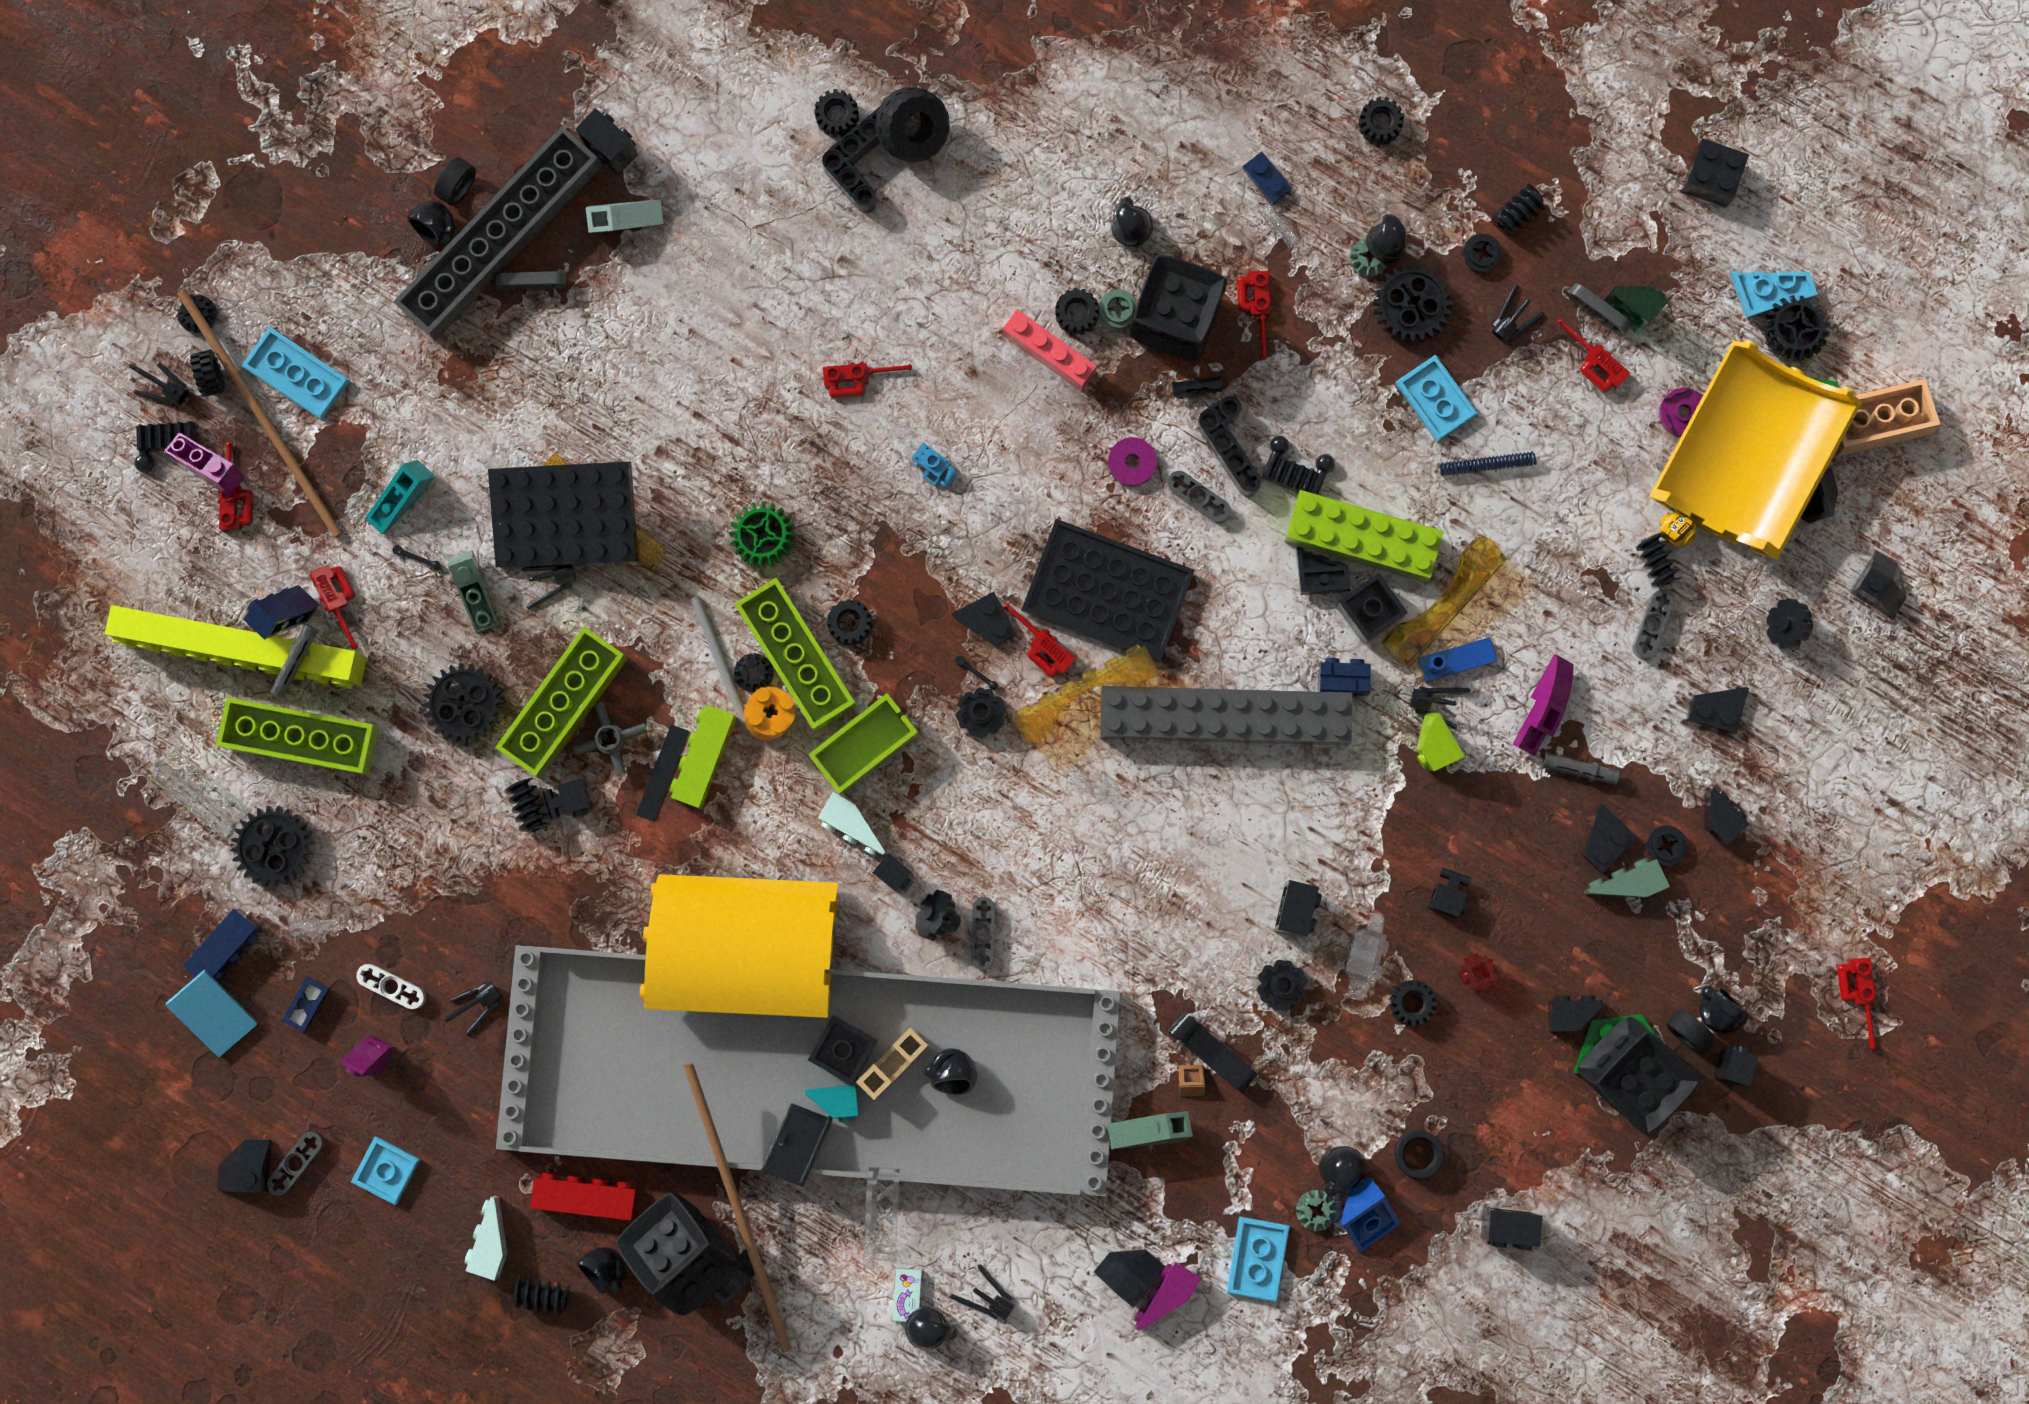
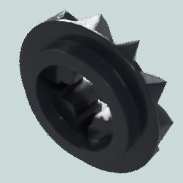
[1462,234,1502,273]
[177,294,217,333]
[734,652,774,692]
[1646,826,1687,866]

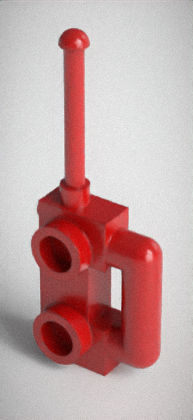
[1237,271,1272,359]
[1557,318,1630,393]
[823,362,912,399]
[218,442,253,531]
[309,565,358,650]
[1004,603,1077,678]
[1837,957,1877,1050]

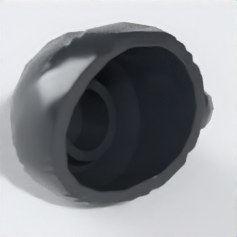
[1111,196,1154,247]
[407,201,455,246]
[1366,214,1407,264]
[1699,986,1750,1034]
[925,1048,978,1095]
[1319,1146,1367,1196]
[576,1247,627,1294]
[905,1306,958,1351]

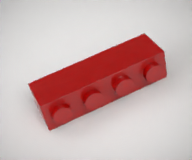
[530,1172,639,1220]

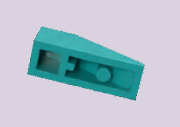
[365,460,435,534]

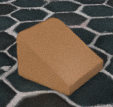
[1178,1065,1205,1097]

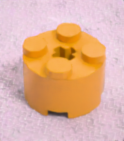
[743,687,795,741]

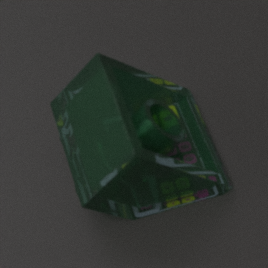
[1604,285,1668,336]

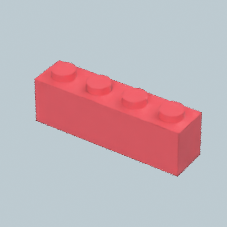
[1003,309,1097,392]

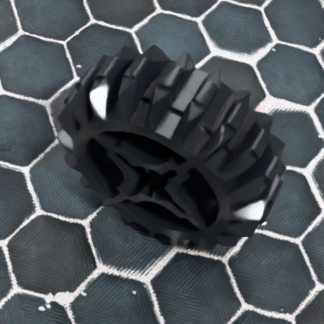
[1762,295,1830,362]

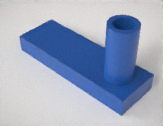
[1418,637,1497,682]

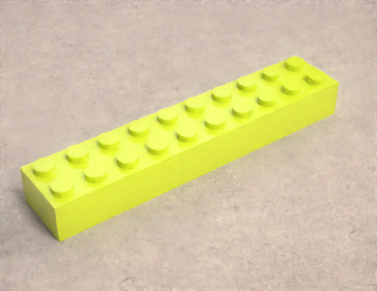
[104,605,367,689]

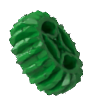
[729,501,796,568]

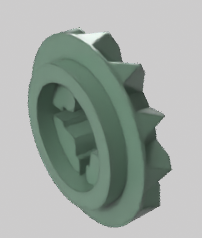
[1350,239,1388,277]
[1099,289,1137,329]
[1296,1190,1337,1231]

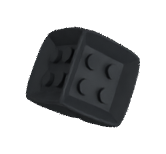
[1129,254,1227,361]
[1577,1017,1700,1135]
[615,1193,740,1316]

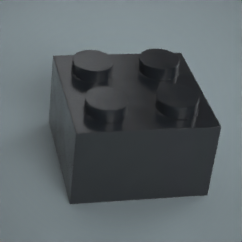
[575,108,638,176]
[1680,138,1749,208]
[1335,573,1408,645]
[1274,880,1322,938]
[808,1015,878,1085]
[1480,1207,1543,1251]

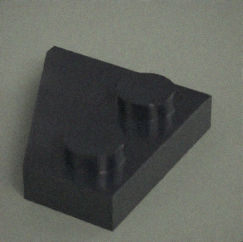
[1296,547,1351,595]
[952,592,1017,647]
[1686,687,1749,734]
[1583,804,1637,873]

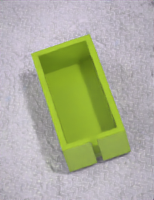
[808,693,919,796]

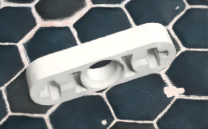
[356,964,426,1009]

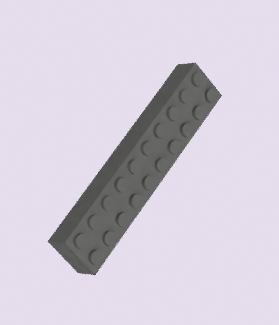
[393,126,602,341]
[1100,686,1352,746]

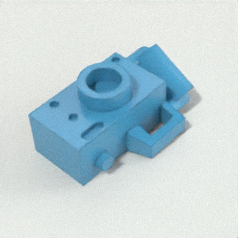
[911,442,958,488]

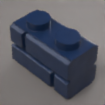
[1318,658,1371,696]

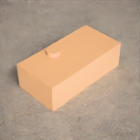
[1836,379,1940,457]

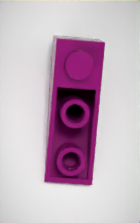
[164,433,245,496]
[340,1036,395,1077]
[1133,1260,1202,1331]

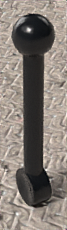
[392,545,441,570]
[955,656,998,690]

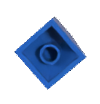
[1341,1177,1401,1253]

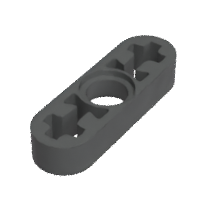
[495,271,566,291]
[1567,283,1632,336]
[1167,471,1230,523]
[1632,589,1674,659]
[971,897,995,970]
[267,1131,325,1196]

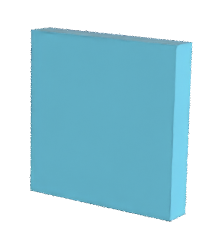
[351,1136,421,1205]

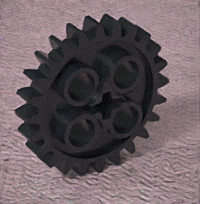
[1372,263,1453,344]
[422,663,505,744]
[230,806,314,887]

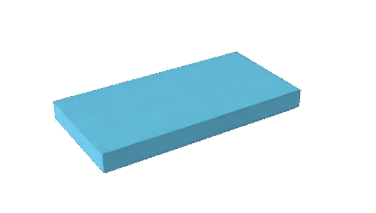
[241,326,351,421]

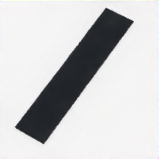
[636,724,689,821]

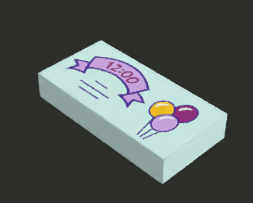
[893,1268,922,1322]

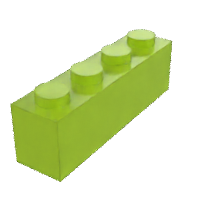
[669,704,737,810]

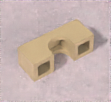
[856,1027,929,1100]

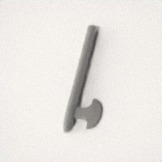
[691,596,773,737]

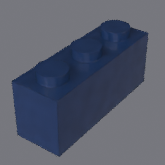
[243,585,320,640]
[183,908,262,983]

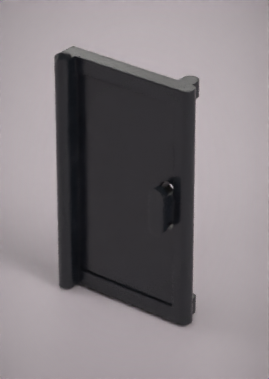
[761,1103,833,1187]

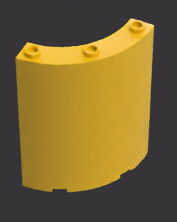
[1649,340,1862,560]
[640,874,838,1018]

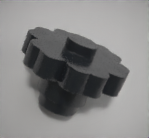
[1766,598,1813,650]
[956,687,1006,739]
[915,889,961,941]
[1256,960,1308,1011]

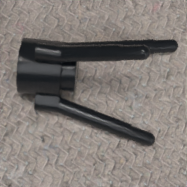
[1491,284,1544,343]
[129,363,189,407]
[522,564,577,609]
[1410,686,1470,729]
[444,981,502,1036]
[950,1265,1015,1321]

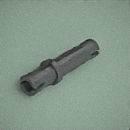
[269,624,319,698]
[1542,752,1620,786]

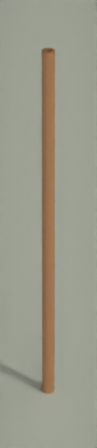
[177,289,343,538]
[683,1063,791,1353]

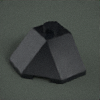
[1801,468,1838,524]
[1850,551,1907,619]
[218,1139,271,1192]
[1093,1249,1165,1308]

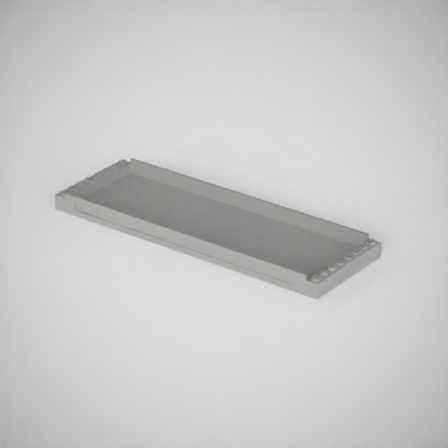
[496,945,1120,1196]

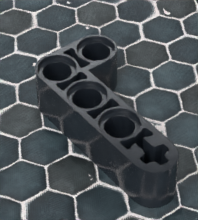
[1197,396,1261,497]
[1166,1010,1258,1094]

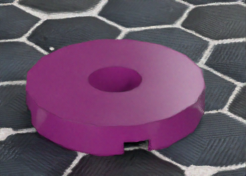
[1659,387,1703,437]
[1108,437,1157,487]

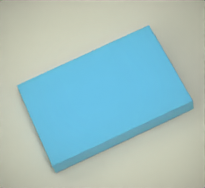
[1395,355,1478,443]
[166,969,257,1057]
[1226,1216,1290,1302]

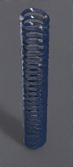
[1439,451,1537,477]

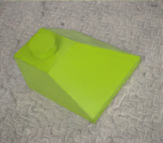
[1416,713,1465,771]

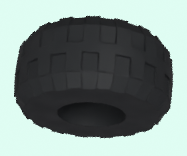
[875,86,950,163]

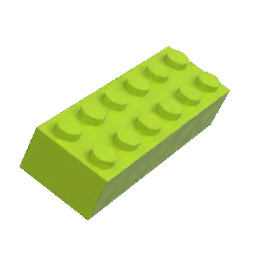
[1284,490,1444,583]
[734,577,857,732]
[495,626,628,779]
[216,697,380,776]

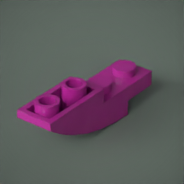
[1513,654,1574,756]

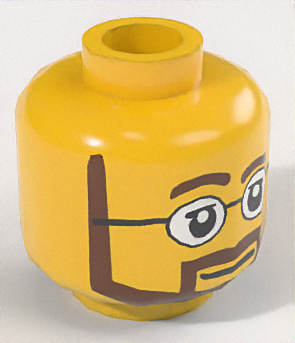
[1659,511,1697,548]

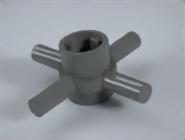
[573,703,647,776]

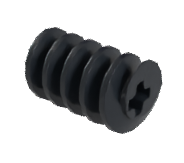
[1491,183,1546,236]
[1636,532,1683,588]
[505,778,551,833]
[514,1275,571,1316]

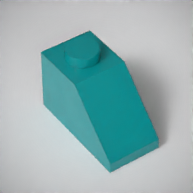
[805,1085,860,1122]

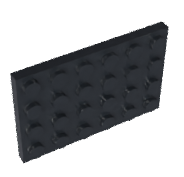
[488,461,639,568]
[1021,519,1195,663]

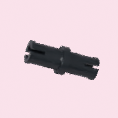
[1172,376,1223,398]

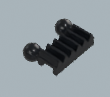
[134,421,198,473]
[1261,436,1335,495]

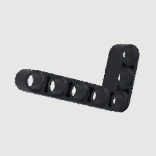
[822,105,915,213]

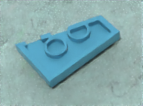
[1730,271,1818,319]

